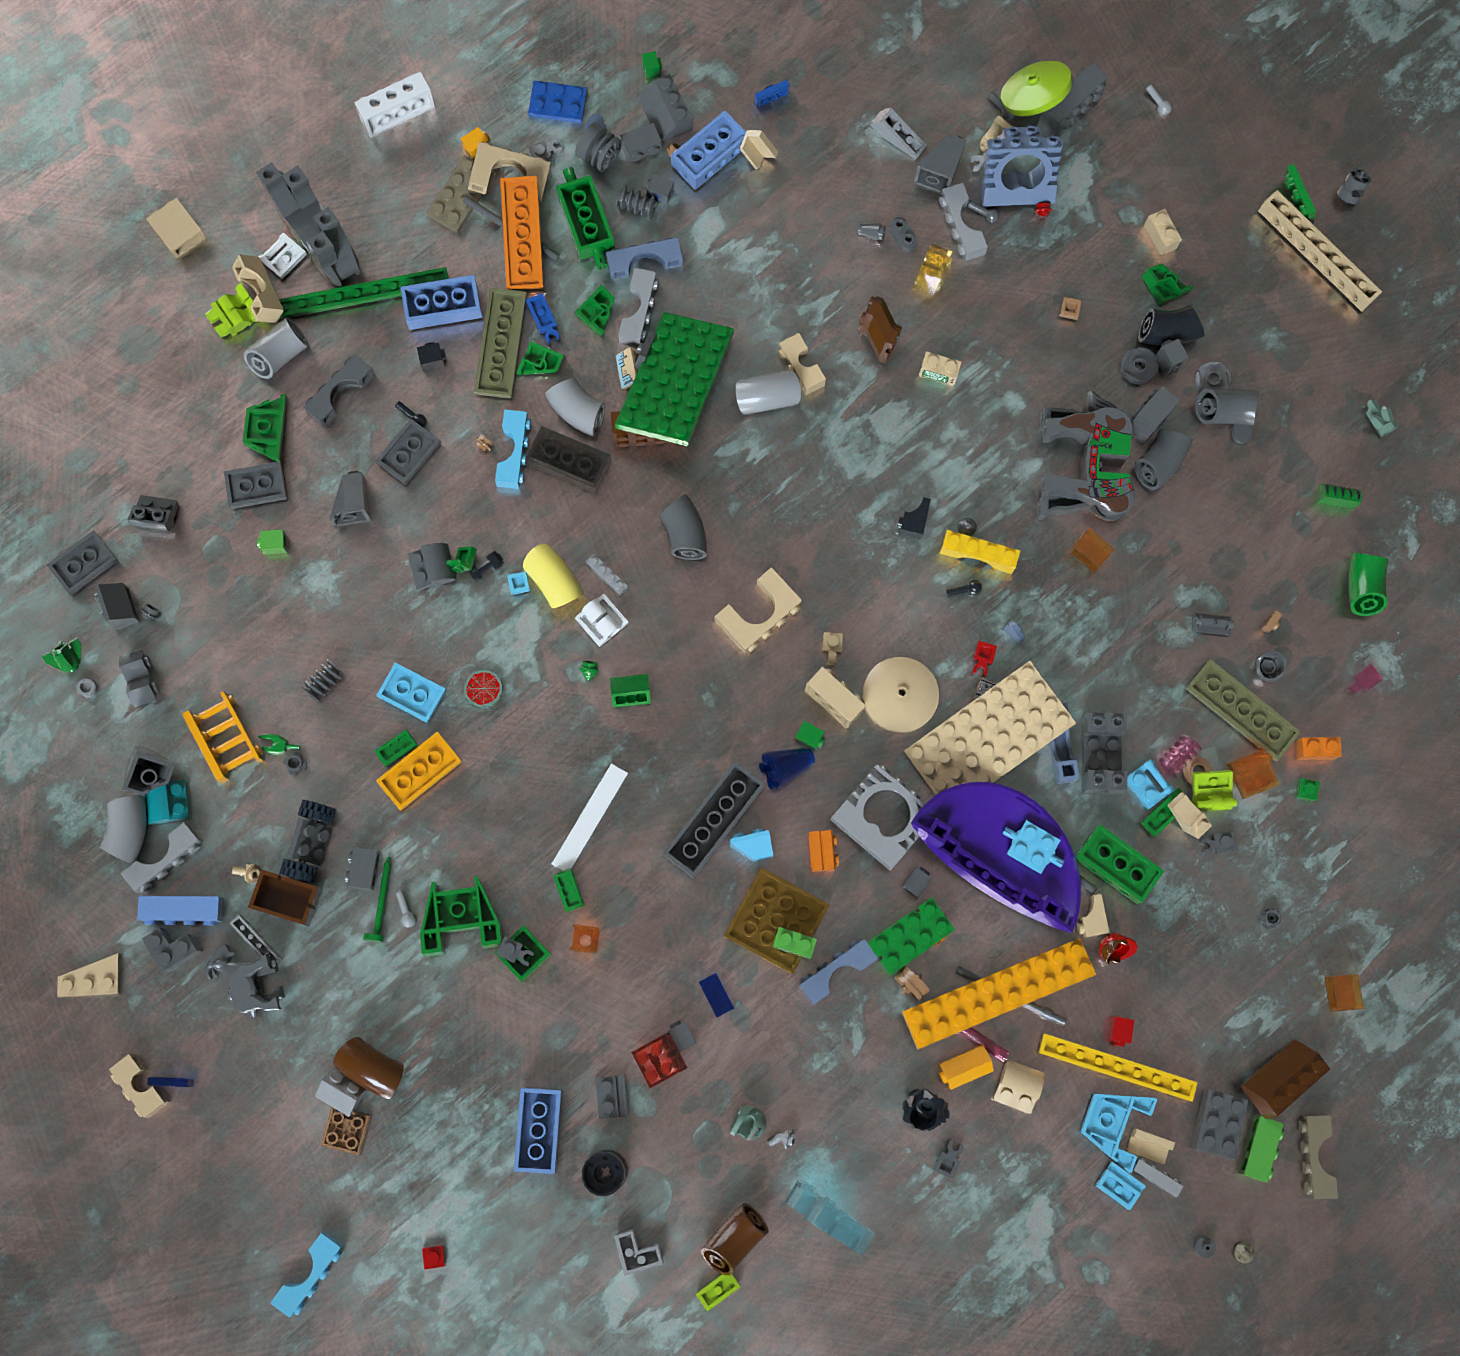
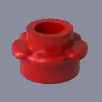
[1034,203,1053,216]

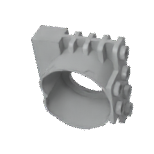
[830,765,924,870]

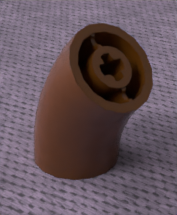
[333,1037,404,1099]
[701,1203,769,1275]

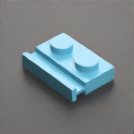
[1095,1161,1146,1210]

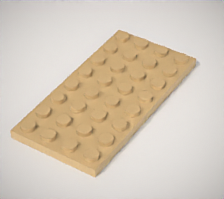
[904,661,1076,795]

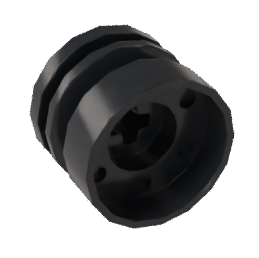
[582,1150,628,1196]

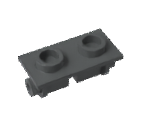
[1192,613,1234,635]

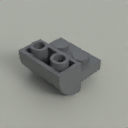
[127,495,179,531]

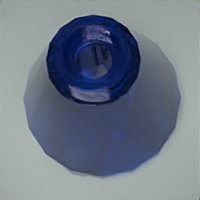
[759,748,815,790]

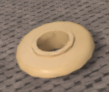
[1183,757,1213,785]

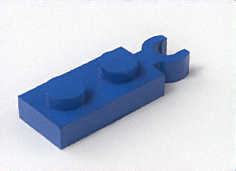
[526,293,560,344]

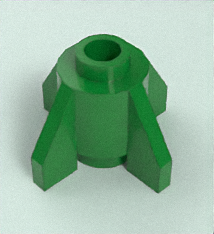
[42,638,81,673]

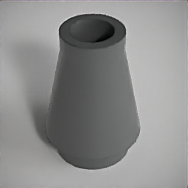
[858,223,886,242]

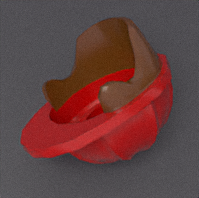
[1099,932,1138,965]

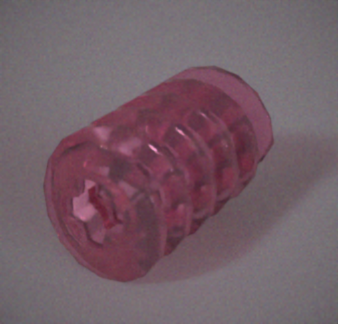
[1159,735,1202,778]

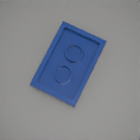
[528,80,587,124]

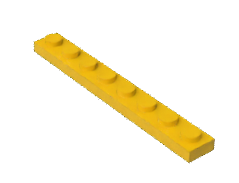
[1038,1034,1198,1102]

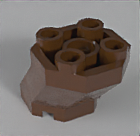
[858,296,902,363]

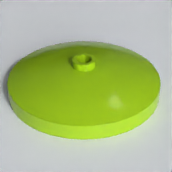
[1001,61,1073,116]

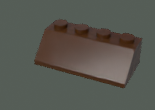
[1241,1039,1330,1119]

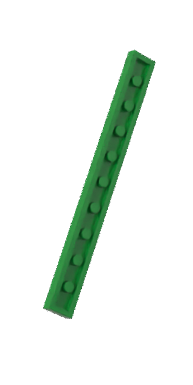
[278,267,449,320]

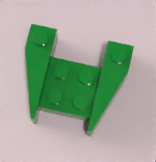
[420,876,503,957]

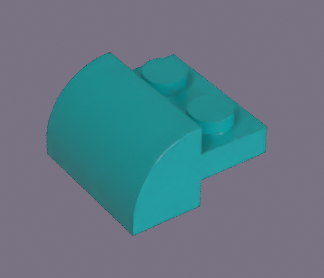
[144,780,189,825]

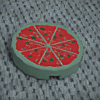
[464,670,503,708]

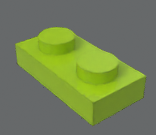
[696,1274,741,1312]

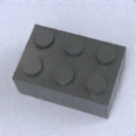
[1130,386,1180,446]
[1190,1089,1248,1160]

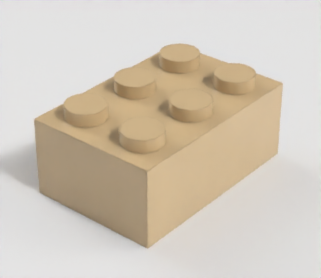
[805,667,866,729]

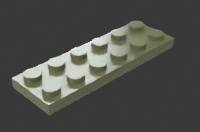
[474,288,527,399]
[1185,659,1301,762]

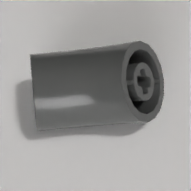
[1195,389,1260,426]
[1134,429,1193,490]
[659,494,707,560]

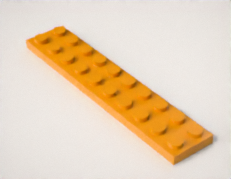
[902,938,1096,1050]

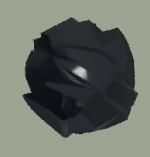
[902,1089,950,1132]

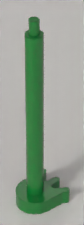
[363,857,391,943]

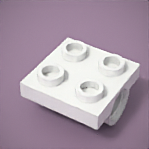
[575,594,629,648]

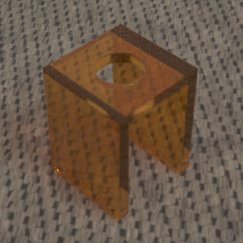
[1069,528,1114,573]
[569,924,600,955]
[1325,974,1364,1012]

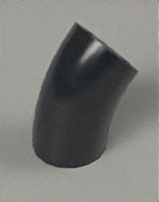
[1138,305,1205,346]

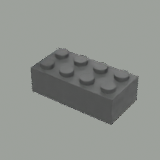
[1037,63,1109,137]

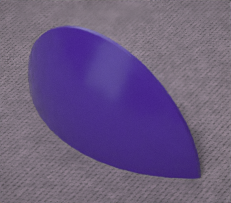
[911,782,1081,933]

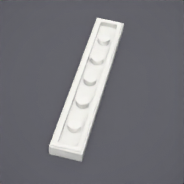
[552,764,628,871]

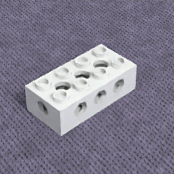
[354,72,435,138]

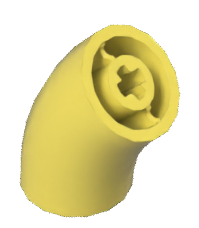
[523,544,584,608]

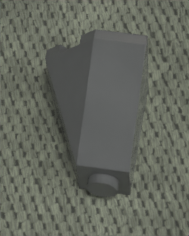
[330,471,371,526]
[122,745,175,796]

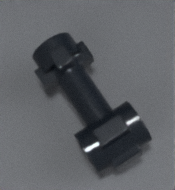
[468,551,504,580]

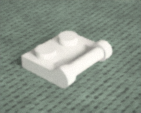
[259,233,307,280]

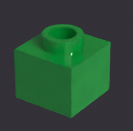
[642,51,662,79]

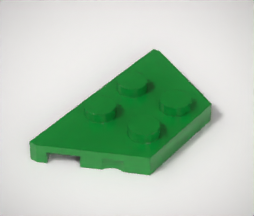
[242,394,287,462]

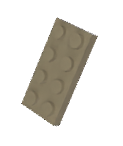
[426,155,496,233]

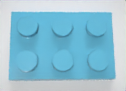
[376,662,446,723]

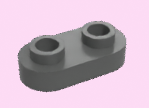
[889,217,917,252]

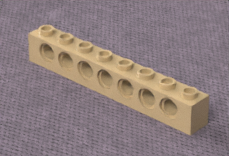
[1258,190,1382,312]

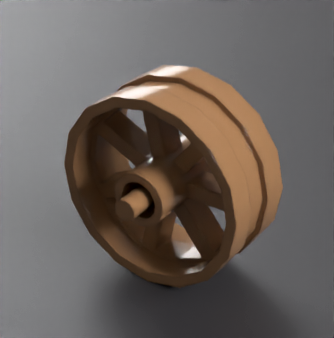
[894,966,930,1002]

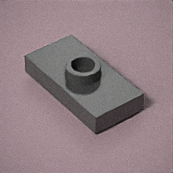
[634,331,656,369]

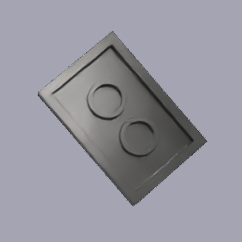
[375,419,441,485]
[224,462,287,509]
[47,530,118,595]

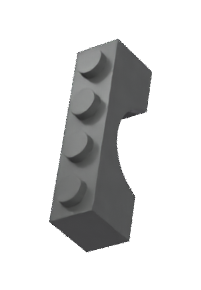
[304,354,375,428]

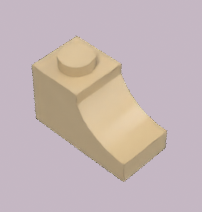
[979,116,1012,153]
[1168,792,1212,839]
[1077,894,1110,938]

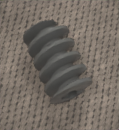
[617,185,657,220]
[302,659,343,702]

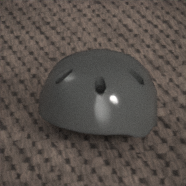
[1255,650,1287,682]

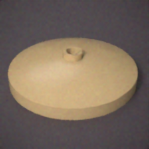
[862,657,939,733]

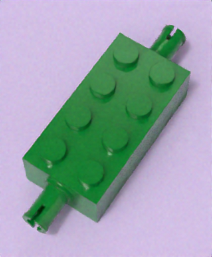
[556,167,615,270]

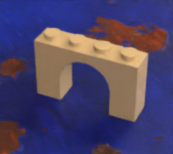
[468,142,551,205]
[714,567,802,654]

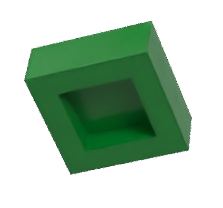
[1296,778,1320,802]

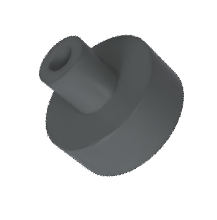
[1193,1236,1216,1258]

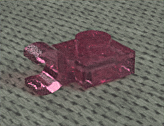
[1348,664,1383,695]

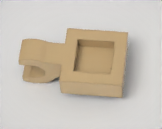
[822,632,843,666]

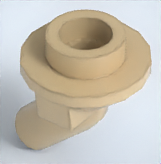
[232,864,261,883]

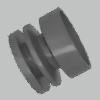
[575,122,622,173]

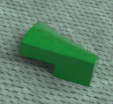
[1141,263,1193,306]
[574,285,615,336]
[516,341,566,375]

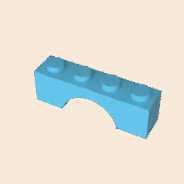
[495,410,531,489]
[270,1231,344,1318]

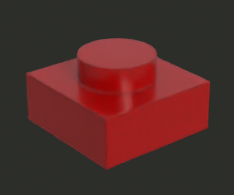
[422,1245,446,1270]

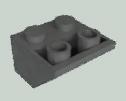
[94,583,140,630]

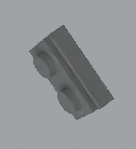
[595,1075,628,1119]

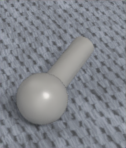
[1146,84,1172,115]
[396,890,417,927]

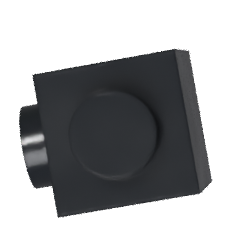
[417,342,447,371]

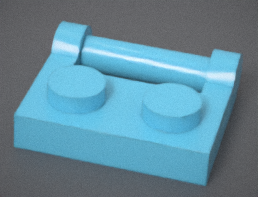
[1127,759,1176,810]

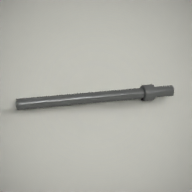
[463,196,560,261]
[956,966,1067,1026]

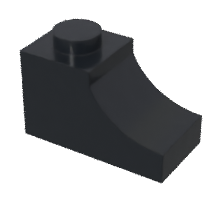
[897,497,931,539]

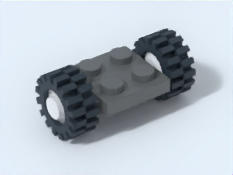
[279,800,337,883]

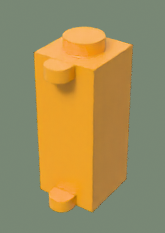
[939,1045,994,1090]

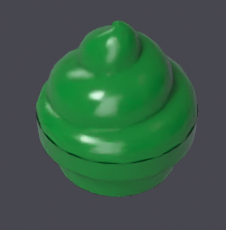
[580,661,599,681]

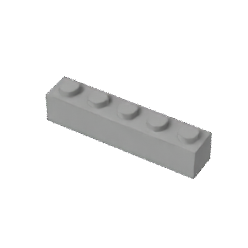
[229,915,283,964]

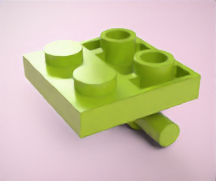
[1192,770,1237,811]

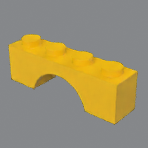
[940,530,1020,574]

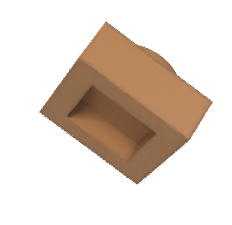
[1059,297,1082,320]
[1260,611,1282,634]

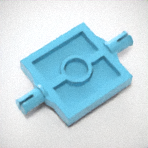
[1002,820,1064,874]

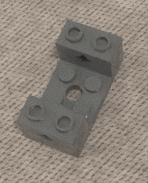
[1081,712,1127,795]

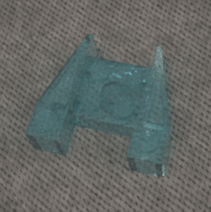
[785,1181,875,1256]

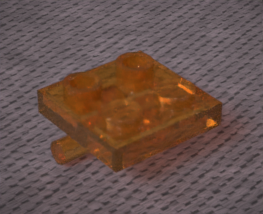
[1227,749,1280,800]

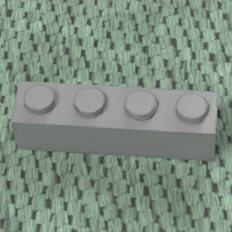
[586,554,628,596]
[1133,1158,1183,1197]

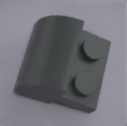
[408,543,456,591]

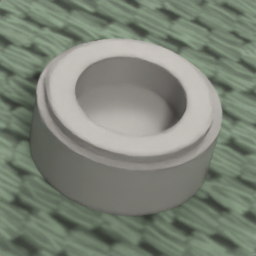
[76,678,98,698]

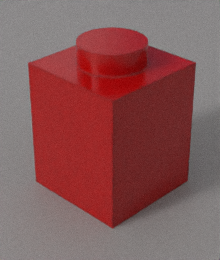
[1107,1016,1134,1047]

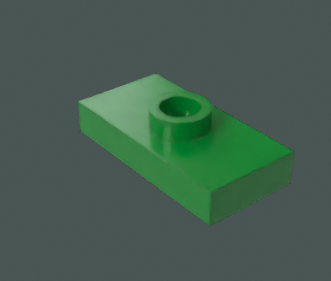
[374,729,418,767]
[553,868,585,912]

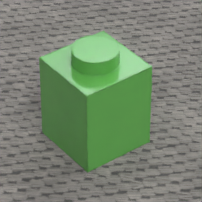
[257,529,287,554]

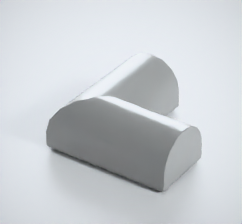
[614,1229,664,1276]

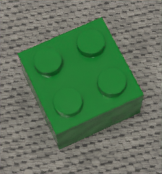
[494,925,552,983]

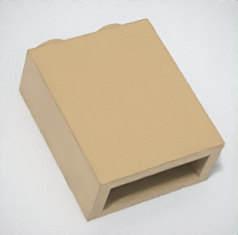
[146,198,206,259]

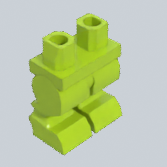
[205,282,259,338]

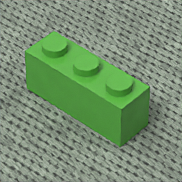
[1239,1115,1284,1183]

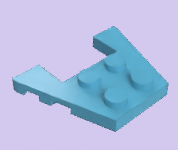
[1080,1094,1157,1173]

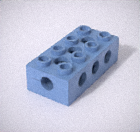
[671,110,746,190]

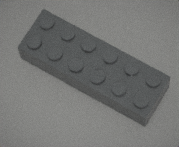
[663,761,766,879]

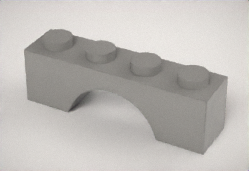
[939,183,988,261]
[618,268,659,347]
[120,822,203,893]

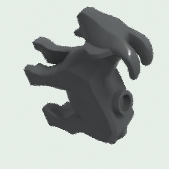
[205,944,285,1019]

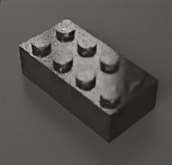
[526,426,611,494]

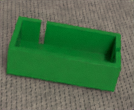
[868,897,955,976]

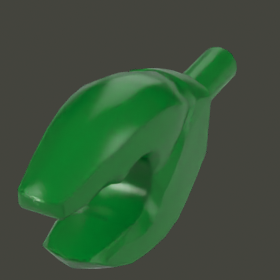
[258,733,300,754]

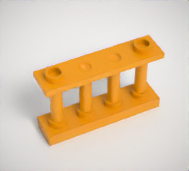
[182,691,263,784]

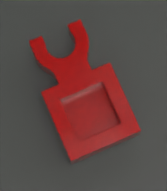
[972,641,997,677]

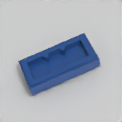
[754,79,790,108]

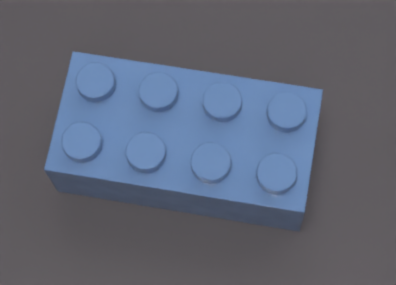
[401,275,483,330]
[514,1087,563,1174]

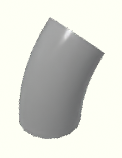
[244,317,309,379]
[736,370,801,415]
[545,378,605,437]
[100,795,147,864]

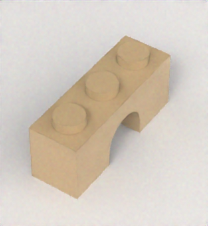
[778,333,826,396]
[109,1054,169,1118]

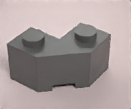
[119,650,159,707]

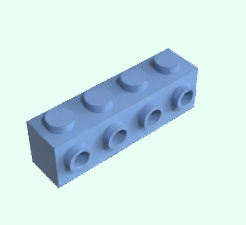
[137,896,224,926]

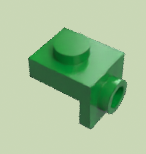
[446,546,477,573]

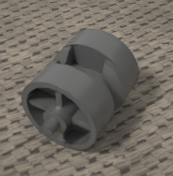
[1337,168,1372,204]

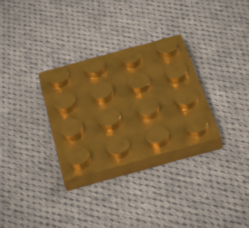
[723,867,830,975]

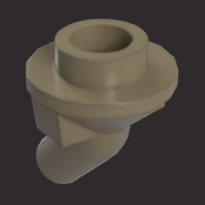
[1234,1242,1255,1263]

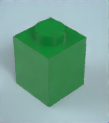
[794,720,826,751]

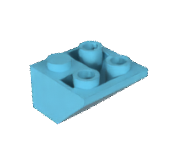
[729,828,773,861]

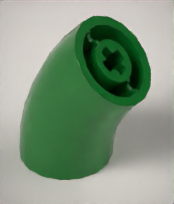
[1348,552,1389,616]

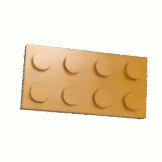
[376,732,462,811]

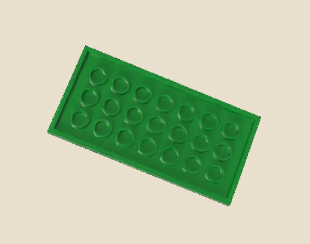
[615,312,734,446]

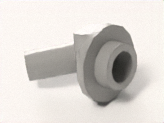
[767,1129,796,1149]

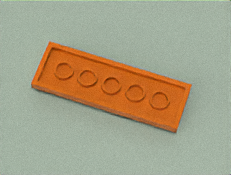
[500,176,544,290]

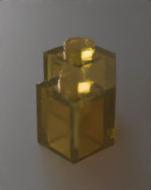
[913,244,953,296]

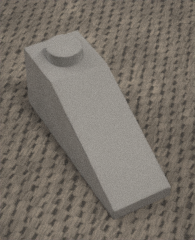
[870,107,927,160]

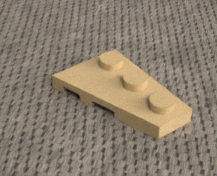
[57,953,120,997]

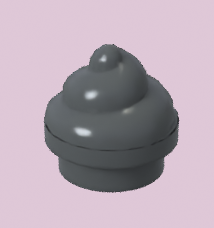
[958,518,977,536]

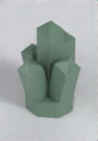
[1366,400,1398,437]

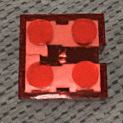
[631,1032,687,1088]

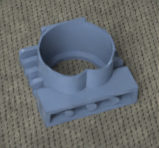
[980,126,1063,206]

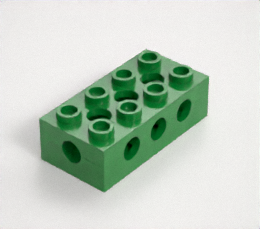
[1075,824,1164,904]

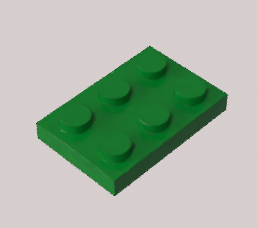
[1283,164,1316,224]

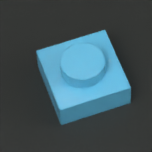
[507,572,530,595]

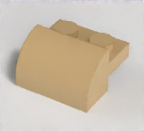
[993,1059,1045,1114]

